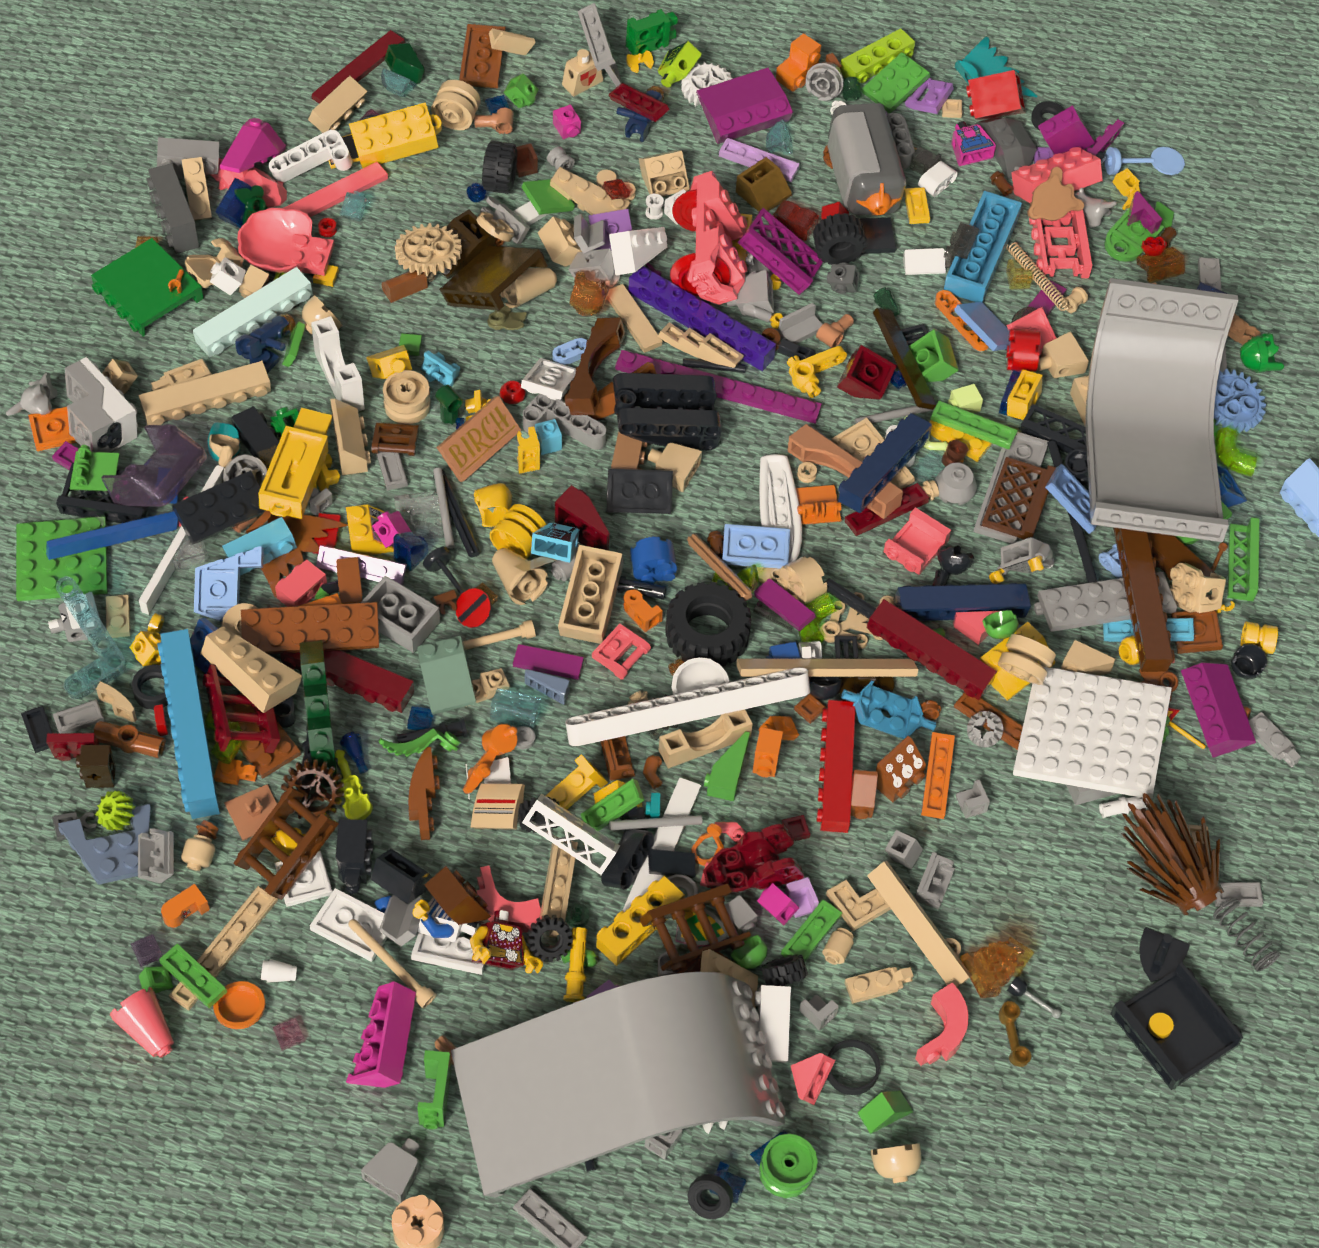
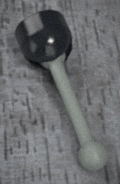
[1007,975,1061,1019]

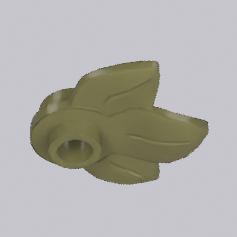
[487,306,527,330]

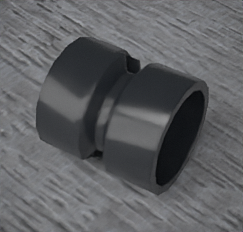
[1065,449,1089,486]

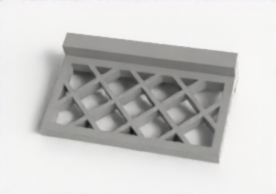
[577,3,622,87]

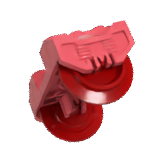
[670,171,747,305]

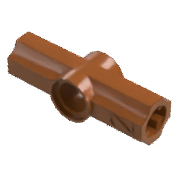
[93,721,166,758]

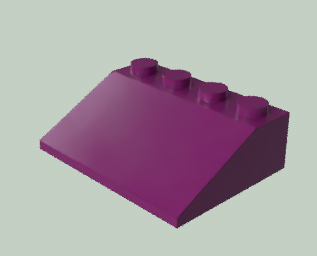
[696,67,793,144]

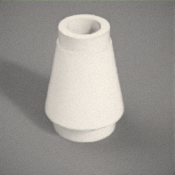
[261,959,297,983]

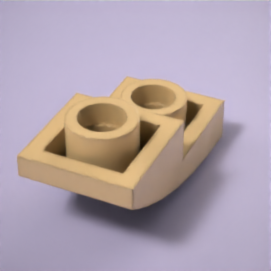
[466,668,510,707]

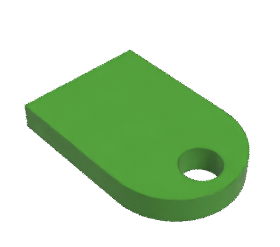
[1104,208,1164,262]

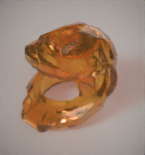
[569,270,609,316]

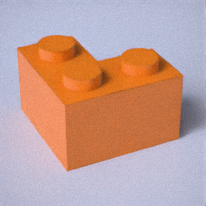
[776,33,821,92]

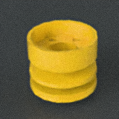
[490,504,546,559]

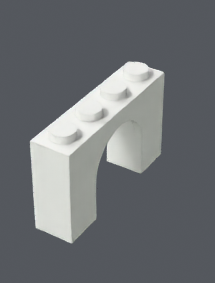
[311,316,365,411]

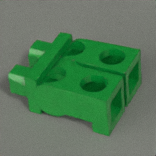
[625,9,678,55]

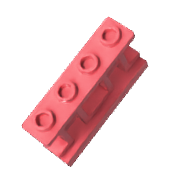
[1029,209,1092,278]

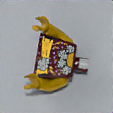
[470,910,543,973]

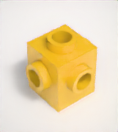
[129,631,161,666]

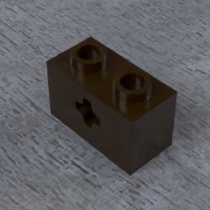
[76,745,116,788]

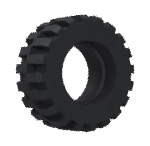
[665,582,752,667]

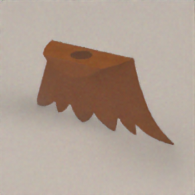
[246,510,348,598]

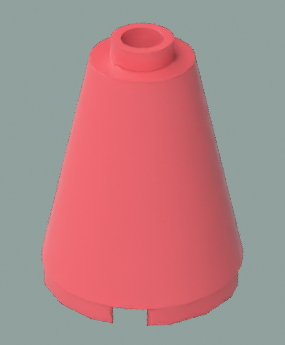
[110,987,174,1058]

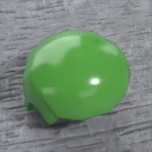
[982,610,1019,639]
[731,935,768,969]

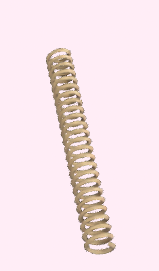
[1006,242,1069,311]

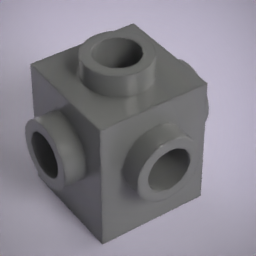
[827,263,860,294]

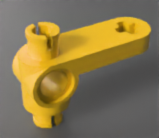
[787,346,847,398]

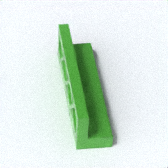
[1227,518,1259,601]

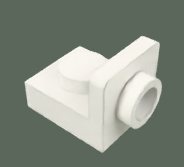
[798,641,822,659]

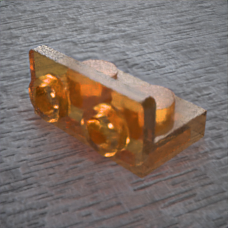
[1137,247,1185,284]

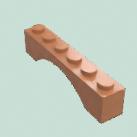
[788,424,903,519]

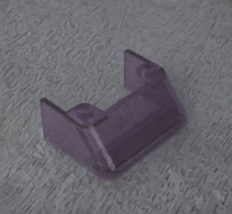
[101,424,207,507]

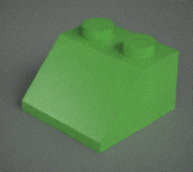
[909,329,959,383]

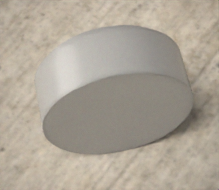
[516,726,535,749]

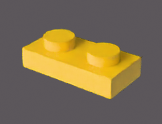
[904,188,930,224]

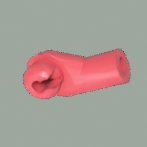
[715,822,746,843]

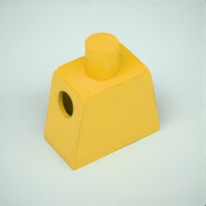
[366,345,412,379]

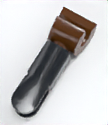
[762,328,816,361]

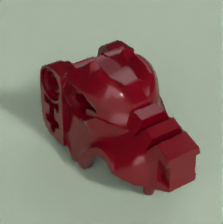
[703,824,804,892]

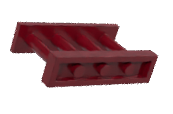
[203,664,280,753]

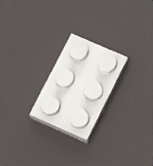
[521,358,576,400]
[310,888,388,962]

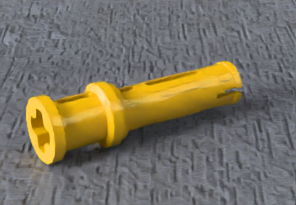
[563,927,587,1002]

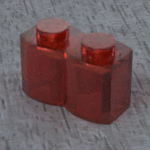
[772,200,819,241]

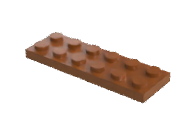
[241,602,379,654]

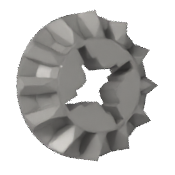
[967,711,1003,747]

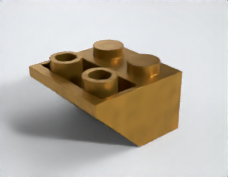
[736,157,792,212]

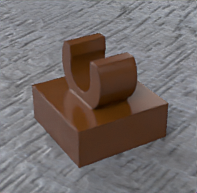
[430,590,457,615]

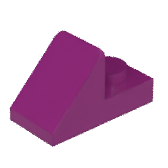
[1127,191,1162,234]

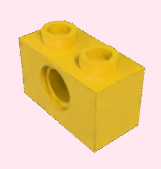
[1007,370,1043,420]

